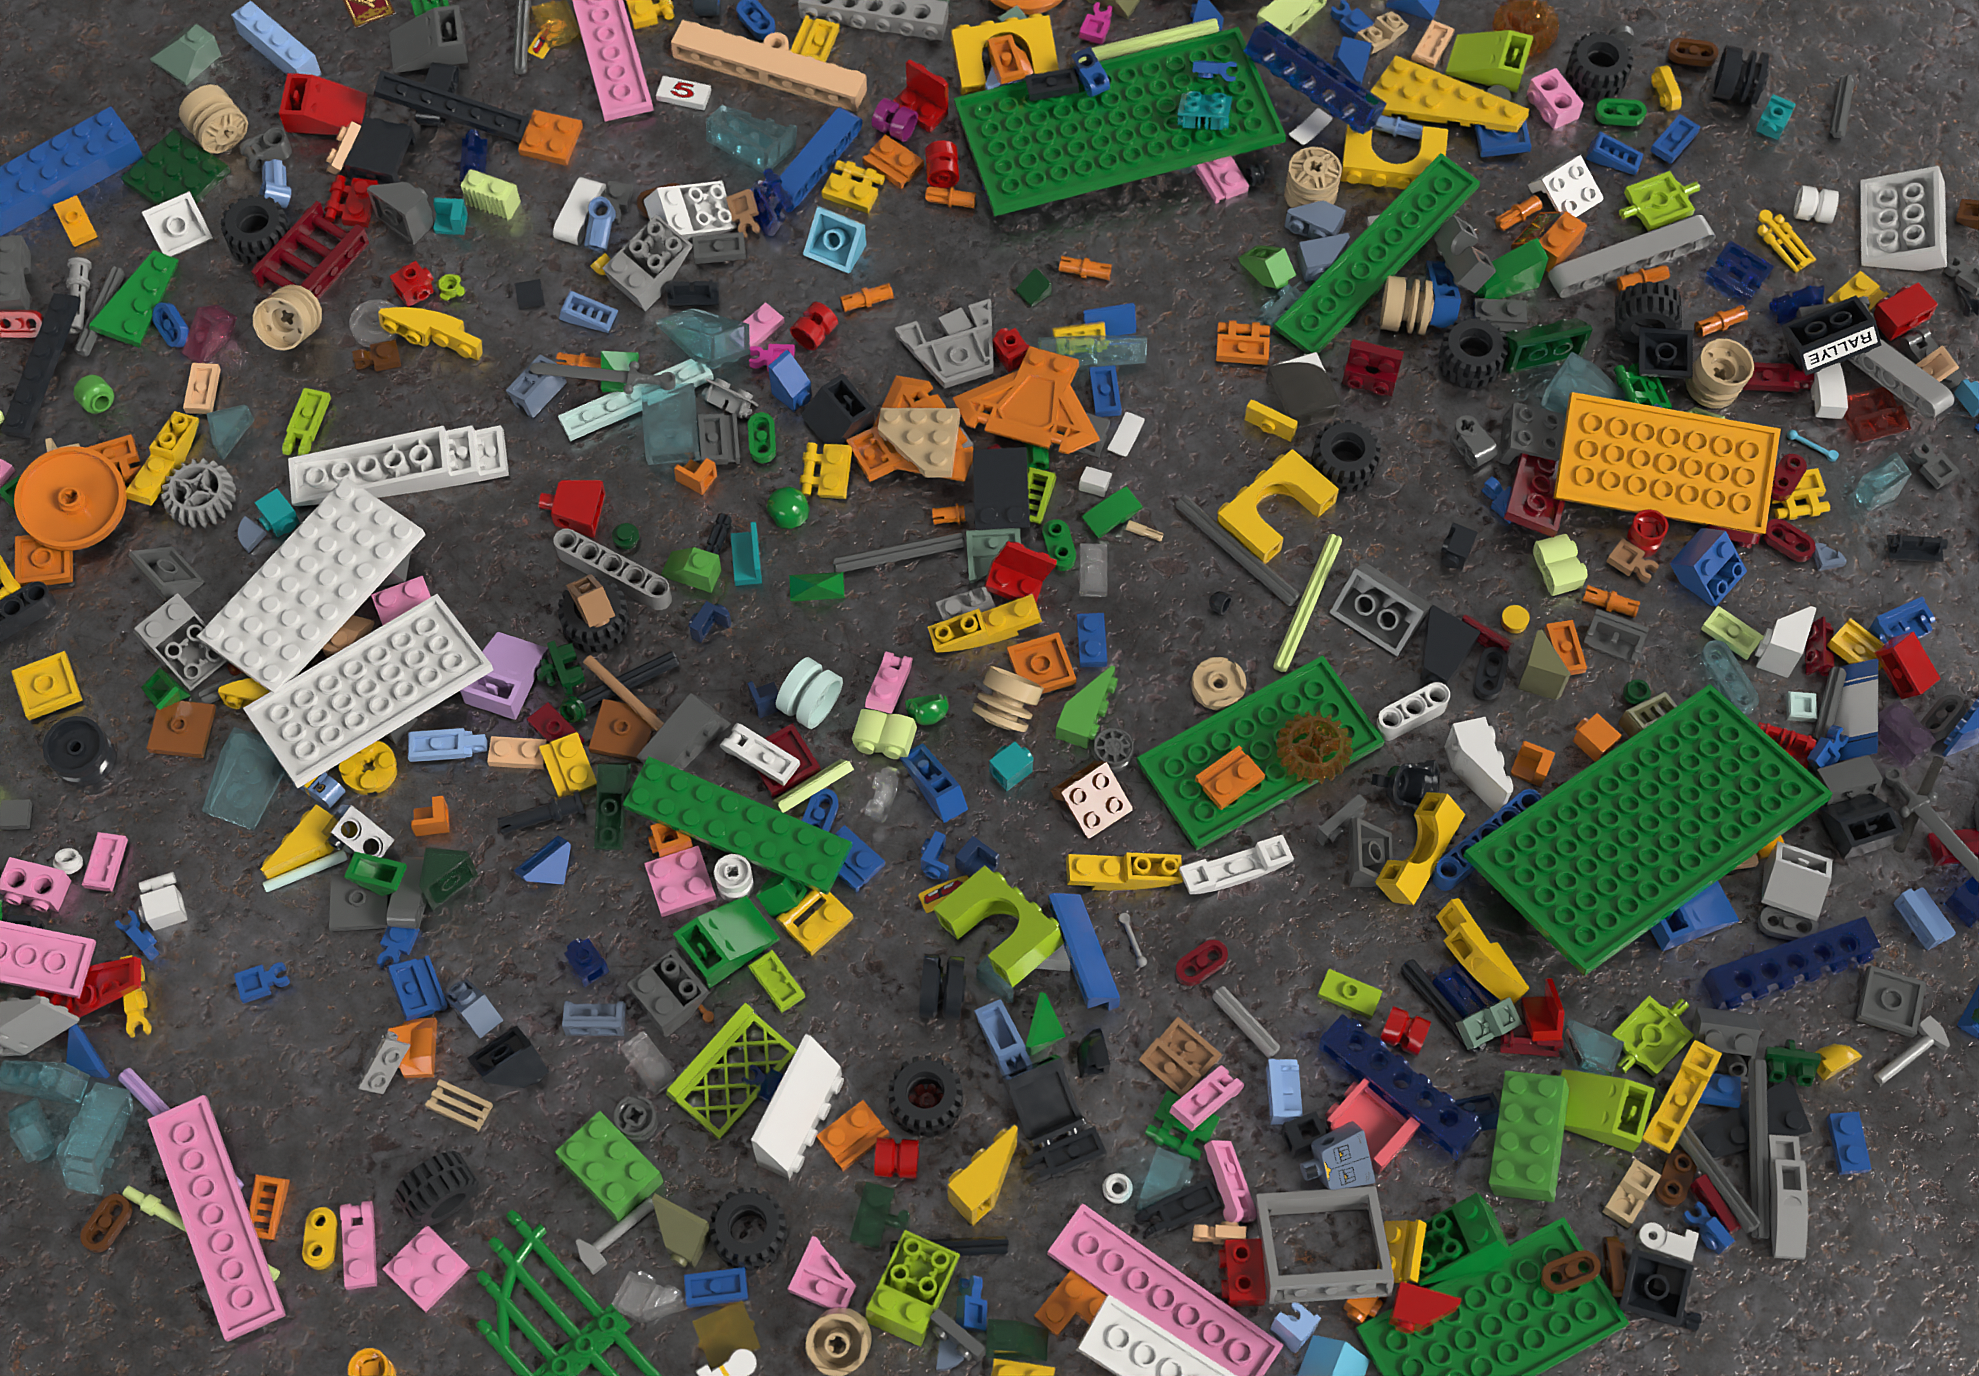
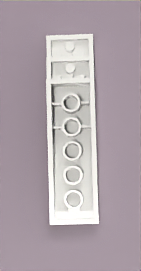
[288,425,509,506]

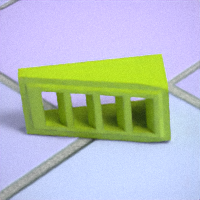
[1028,467,1056,525]

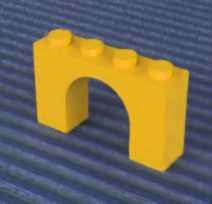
[950,14,1059,95]
[1340,117,1448,190]
[1217,449,1339,564]

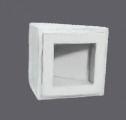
[1079,466,1112,497]

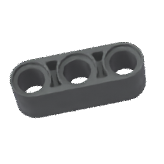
[387,855,435,929]

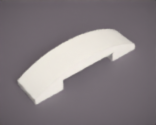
[1179,834,1294,894]

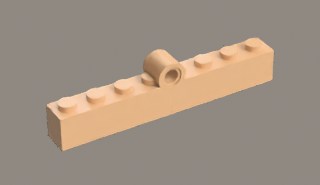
[671,20,867,112]

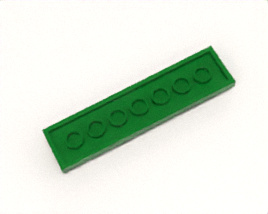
[623,756,853,895]

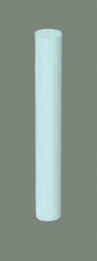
[262,850,348,892]

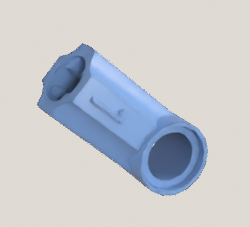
[259,159,291,209]
[584,197,616,252]

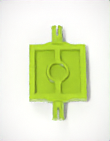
[1619,171,1700,232]
[1610,995,1694,1078]

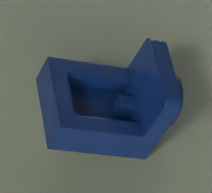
[688,601,732,643]

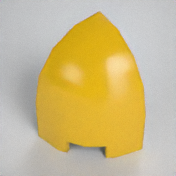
[1813,1044,1863,1081]

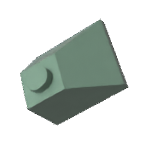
[150,24,221,86]

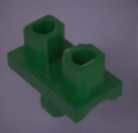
[536,640,585,696]
[1763,1039,1821,1087]

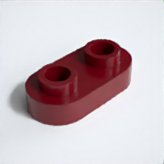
[1771,454,1807,501]
[1763,519,1816,562]
[1706,524,1761,548]
[1175,940,1228,986]

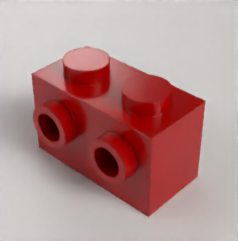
[1873,282,1938,341]
[1874,631,1941,700]
[1218,1238,1267,1307]

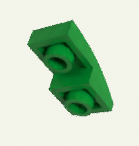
[1082,486,1143,539]

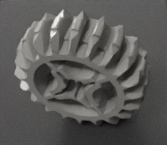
[161,458,236,529]

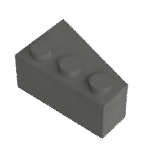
[637,693,731,770]

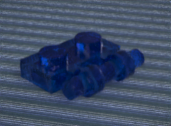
[750,168,795,236]
[1706,240,1775,300]

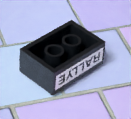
[1781,295,1881,376]

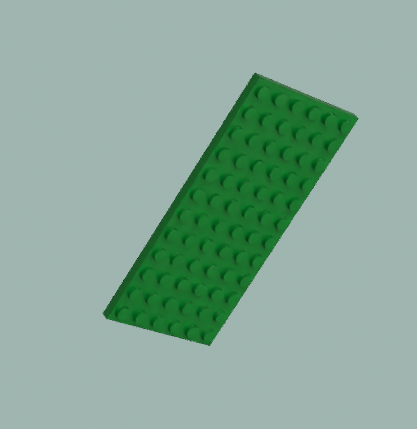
[954,27,1286,216]
[1464,684,1833,976]

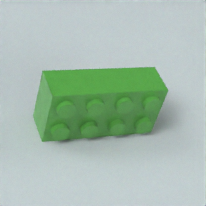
[1489,1071,1569,1202]

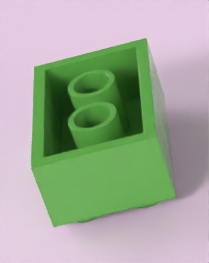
[555,1111,664,1222]

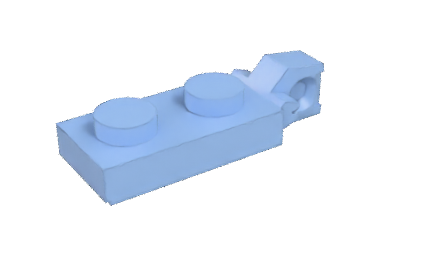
[408,728,488,762]

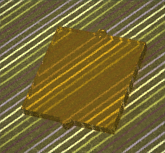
[692,1301,761,1369]

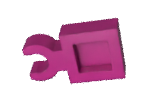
[1079,2,1112,45]
[749,344,795,372]

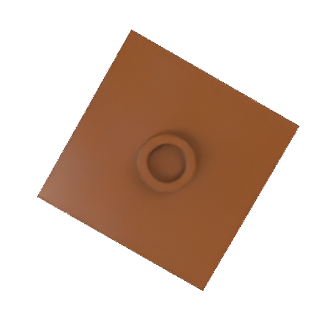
[589,699,658,762]
[146,701,216,758]

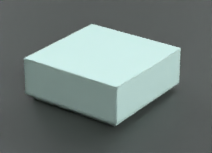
[1786,691,1817,723]

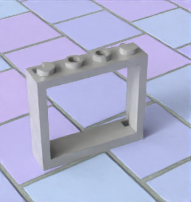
[1255,1186,1394,1304]

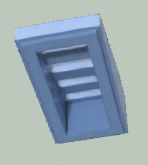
[559,290,618,333]

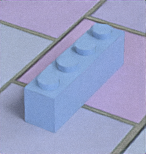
[232,1,321,76]

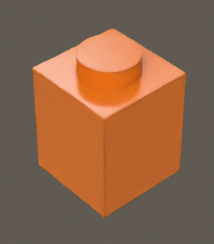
[1573,713,1622,762]

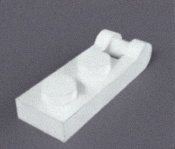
[720,723,800,786]

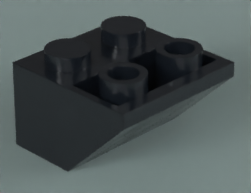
[801,373,875,445]
[1819,793,1904,860]

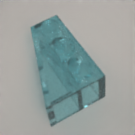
[706,105,797,175]
[56,1082,134,1196]

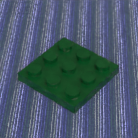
[121,129,231,206]

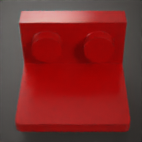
[893,59,949,133]
[984,541,1057,603]

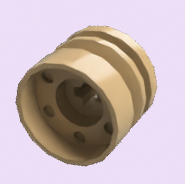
[179,85,248,154]
[1284,147,1342,208]
[1380,275,1434,335]
[253,284,322,351]
[1685,339,1754,408]
[972,666,1044,732]

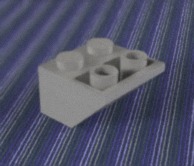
[1761,841,1832,921]

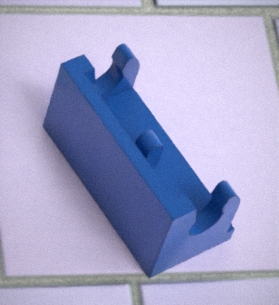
[1869,596,1936,644]

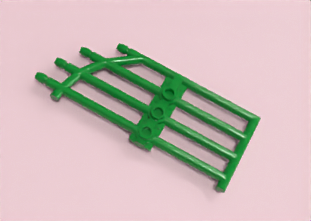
[476,1210,662,1376]

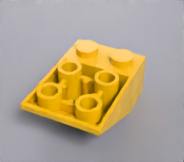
[948,1125,1018,1226]

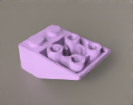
[460,632,549,720]

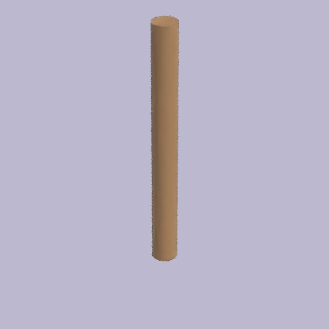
[583,655,664,732]

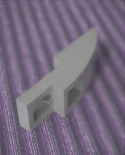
[1768,1135,1808,1260]

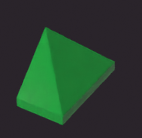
[601,351,639,392]
[789,572,845,602]
[141,667,191,710]
[1025,992,1066,1056]

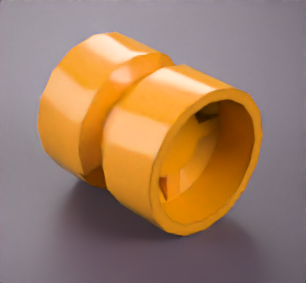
[348,1348,396,1376]

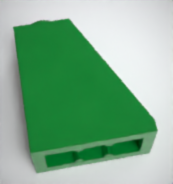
[1474,238,1548,299]

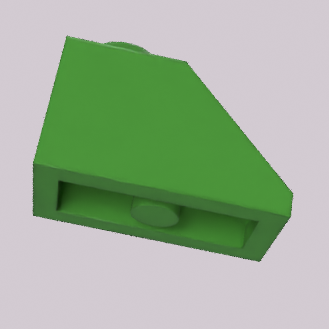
[1238,245,1296,289]
[661,547,722,593]

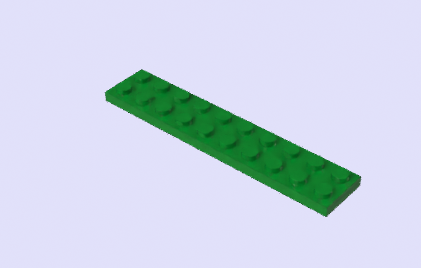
[1274,153,1480,355]

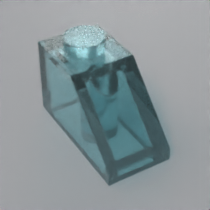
[1854,452,1912,511]
[8,1098,56,1164]
[1136,1147,1194,1211]

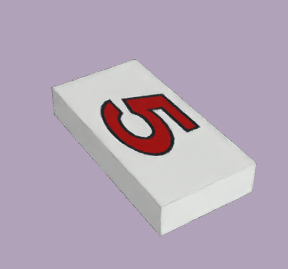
[656,76,711,110]

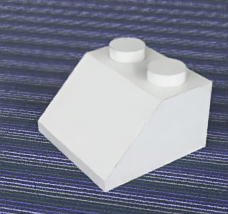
[1755,606,1816,678]

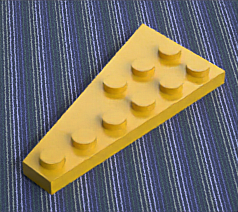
[1360,56,1529,133]

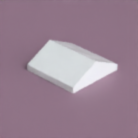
[142,192,213,257]

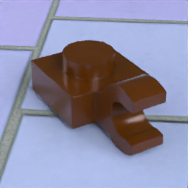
[352,340,401,372]

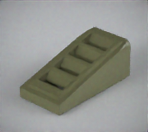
[1619,692,1677,738]

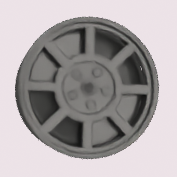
[1093,728,1133,773]
[614,1095,658,1142]

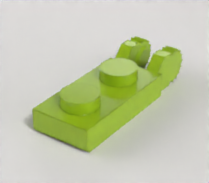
[282,388,331,456]

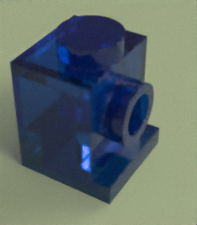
[564,938,609,987]

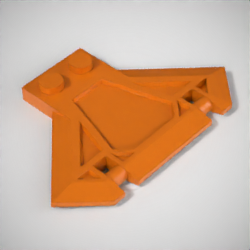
[953,346,1100,454]
[846,375,974,482]

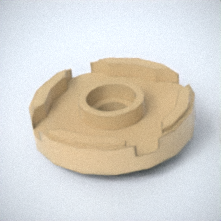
[1191,657,1246,710]

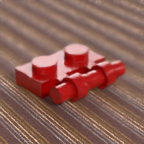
[324,175,379,228]

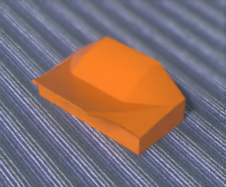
[988,34,1033,84]
[388,1018,437,1078]

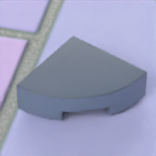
[238,516,267,553]
[1813,543,1847,571]
[936,1339,964,1371]

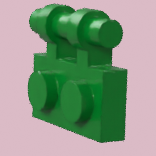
[1614,364,1672,409]
[1145,1090,1220,1161]

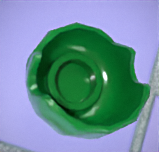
[767,486,809,529]
[905,694,949,725]

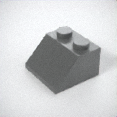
[367,182,434,244]

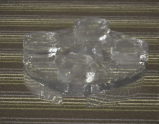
[865,766,899,823]

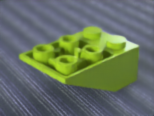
[1445,30,1533,93]
[1560,1069,1655,1153]
[866,1230,960,1347]

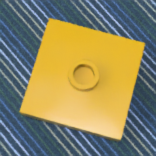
[11,651,82,720]

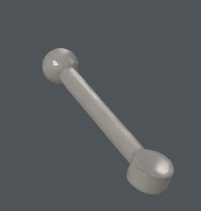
[1119,913,1147,967]

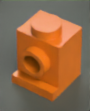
[648,823,693,858]
[1343,1283,1388,1324]

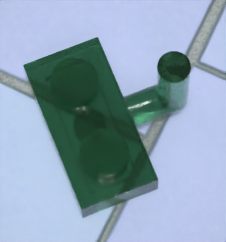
[850,1182,910,1249]

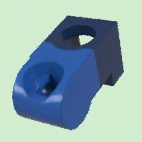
[1070,47,1110,97]

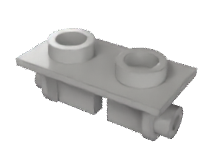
[702,378,759,419]
[358,1031,410,1094]

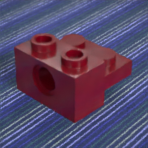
[1342,339,1404,396]

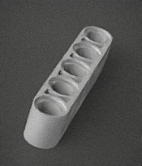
[1848,339,1954,419]
[554,529,672,610]

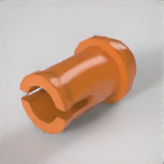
[932,503,966,525]

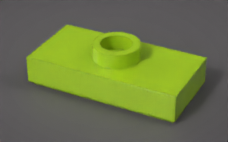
[748,950,805,1013]
[1317,969,1383,1019]

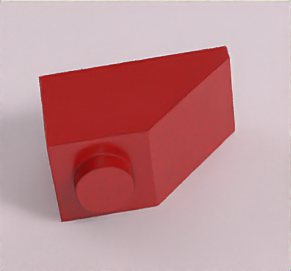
[1389,1281,1461,1334]

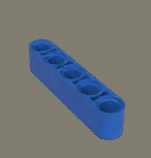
[772,107,863,207]
[1432,789,1542,891]

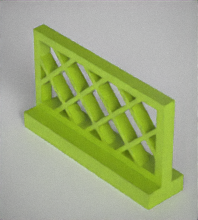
[666,1003,797,1140]

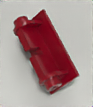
[1805,616,1835,676]
[1500,1025,1563,1057]

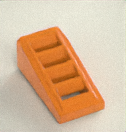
[248,1175,290,1240]

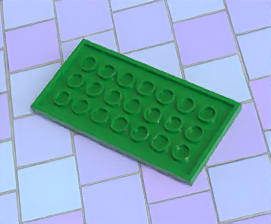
[1136,655,1385,851]
[1355,1217,1629,1376]

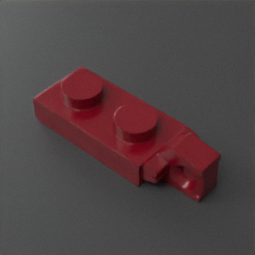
[1742,362,1814,392]

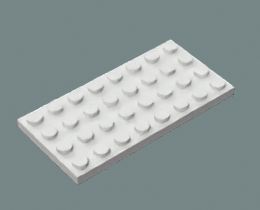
[197,477,426,693]
[243,594,494,788]

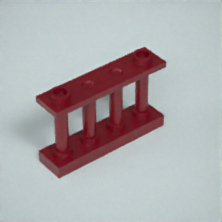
[251,201,369,299]

